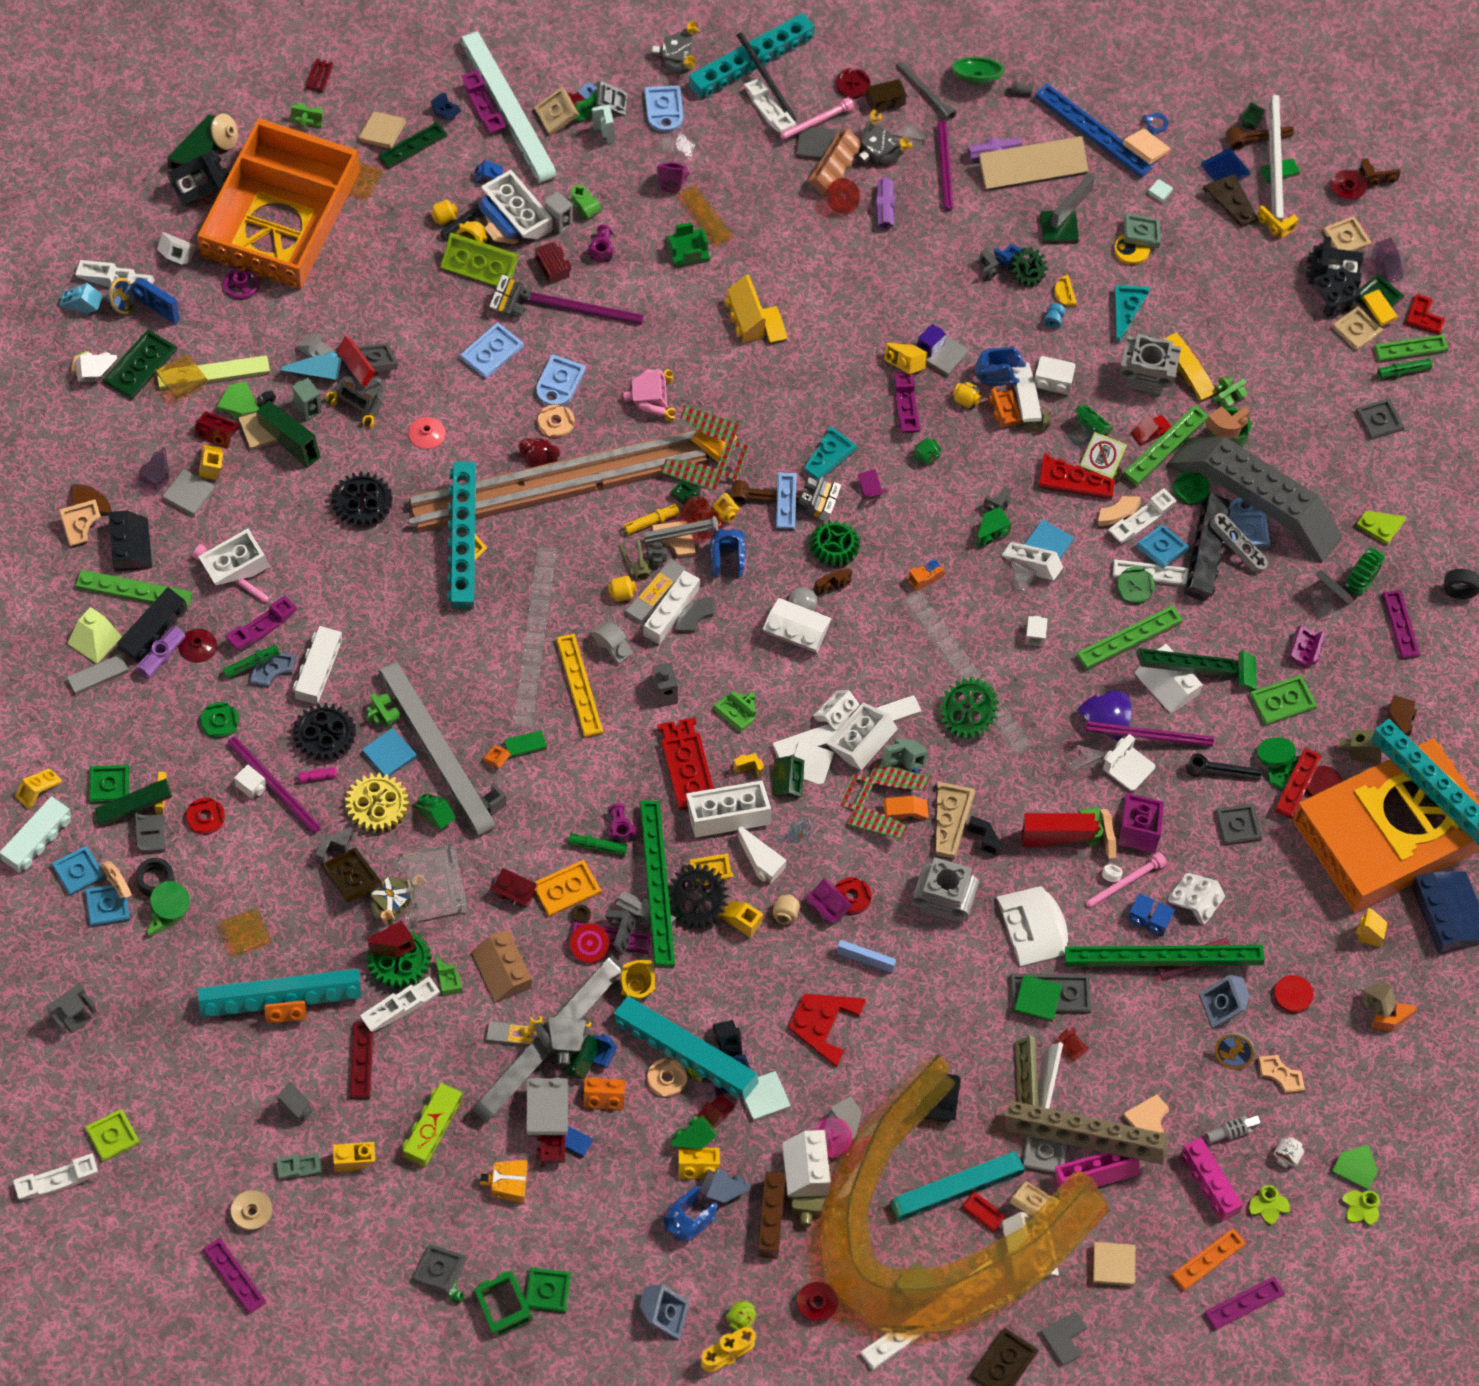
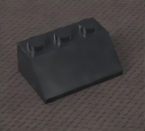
[108,510,152,572]

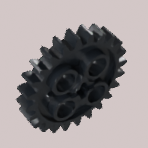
[331,471,393,528]
[293,703,356,762]
[668,864,730,928]

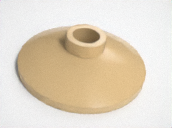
[211,114,238,150]
[231,1190,272,1230]

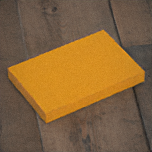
[535,860,602,917]

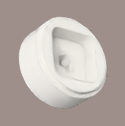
[1102,865,1122,882]

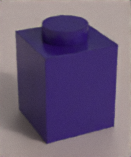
[917,324,946,357]

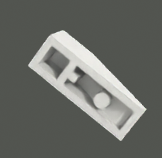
[1002,542,1063,581]
[737,826,786,884]

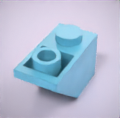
[59,283,104,314]

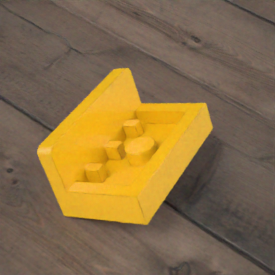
[689,853,733,885]

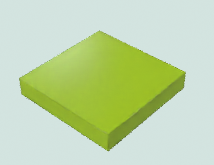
[85,1109,140,1162]

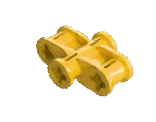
[701,1327,756,1373]

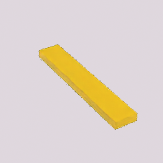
[556,634,603,738]

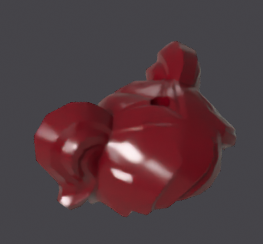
[517,438,560,467]

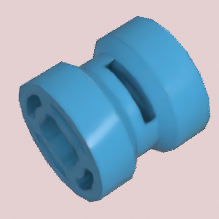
[1044,303,1066,329]

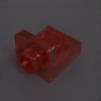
[1058,1027,1089,1063]

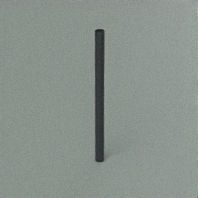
[736,32,797,121]

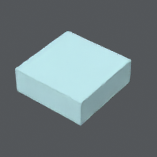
[1148,179,1173,203]

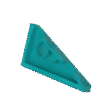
[1115,285,1150,342]

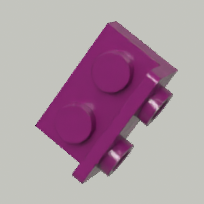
[805,878,853,923]

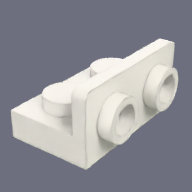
[813,690,859,729]

